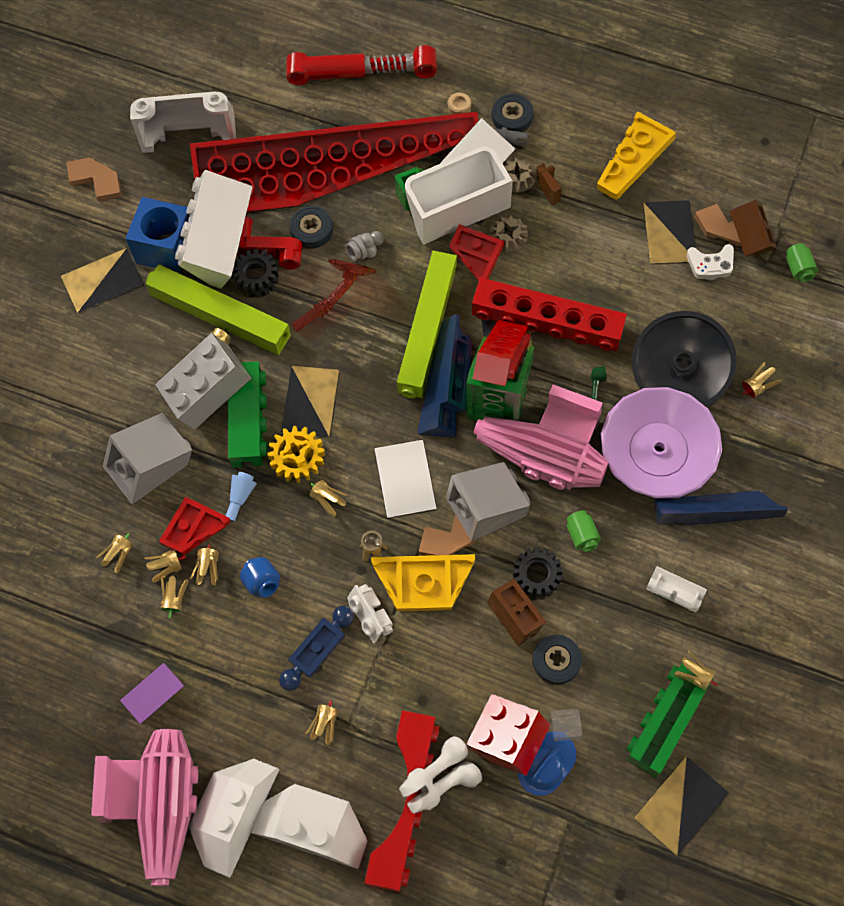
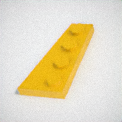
[597,111,676,200]

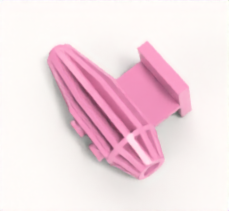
[474,385,609,490]
[91,729,198,886]

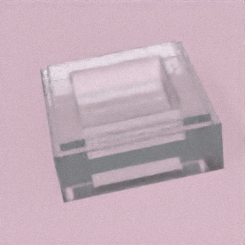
[550,709,582,741]

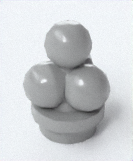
[345,231,384,261]

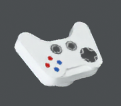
[687,245,734,280]

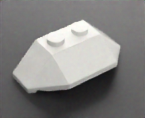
[189,759,279,878]
[251,784,368,869]

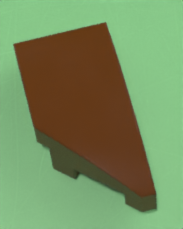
[536,163,562,206]

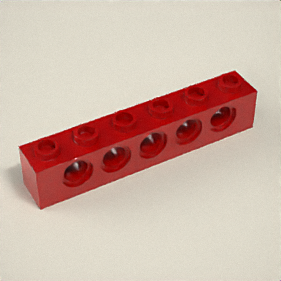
[472,277,627,351]
[473,320,531,386]

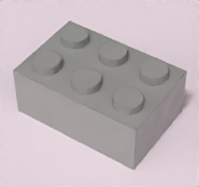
[155,333,251,429]

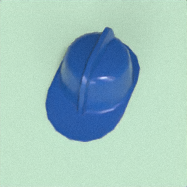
[518,732,576,795]

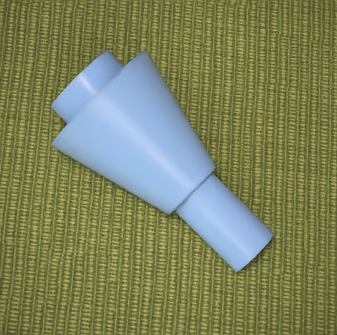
[226,472,257,521]

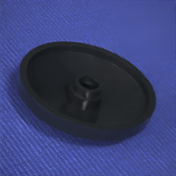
[632,311,737,408]

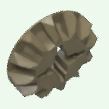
[503,157,537,192]
[489,215,528,252]

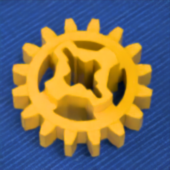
[267,426,325,483]

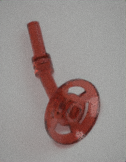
[291,259,377,332]

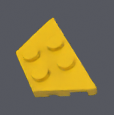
[371,554,475,612]

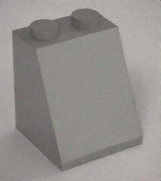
[103,413,192,504]
[446,462,530,541]

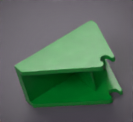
[467,336,535,421]

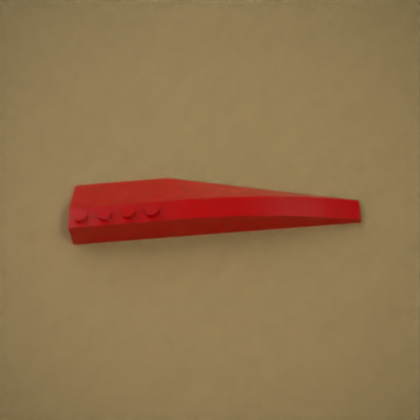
[190,112,478,212]

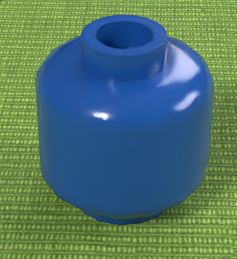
[240,557,280,597]

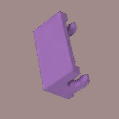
[120,663,184,724]

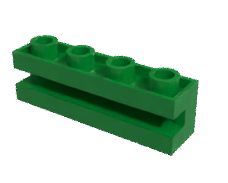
[228,361,267,468]
[626,662,714,778]

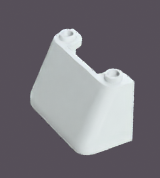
[130,92,236,153]

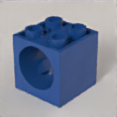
[125,197,190,274]

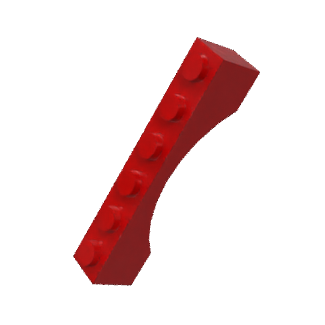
[365,710,440,893]

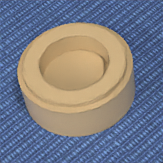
[448,93,471,114]

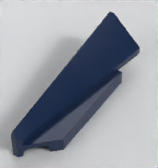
[417,314,472,438]
[654,490,788,526]

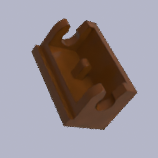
[730,200,777,257]
[487,579,546,647]

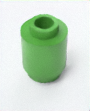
[786,243,818,282]
[567,510,601,552]

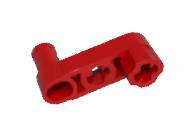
[236,217,302,270]

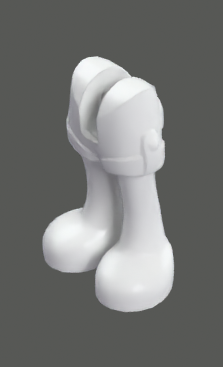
[399,737,482,813]

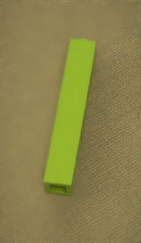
[397,251,457,398]
[146,264,291,356]

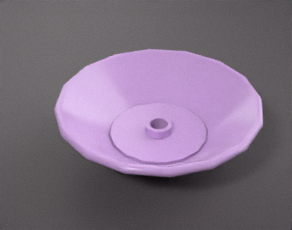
[601,387,723,499]

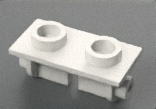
[646,566,707,613]
[347,584,393,643]

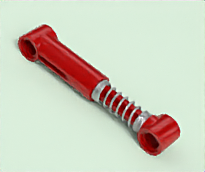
[286,45,437,86]

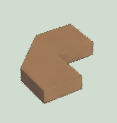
[66,157,122,201]
[694,204,741,247]
[419,514,477,556]

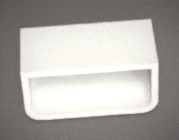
[405,147,512,245]
[175,170,252,289]

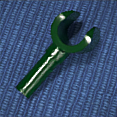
[590,366,606,401]

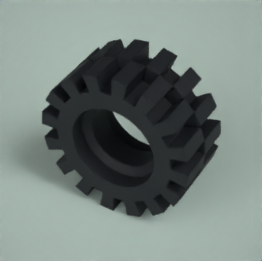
[233,249,279,298]
[513,547,562,600]

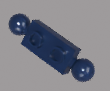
[279,606,354,691]

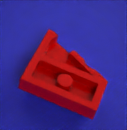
[449,224,505,281]
[159,497,231,556]

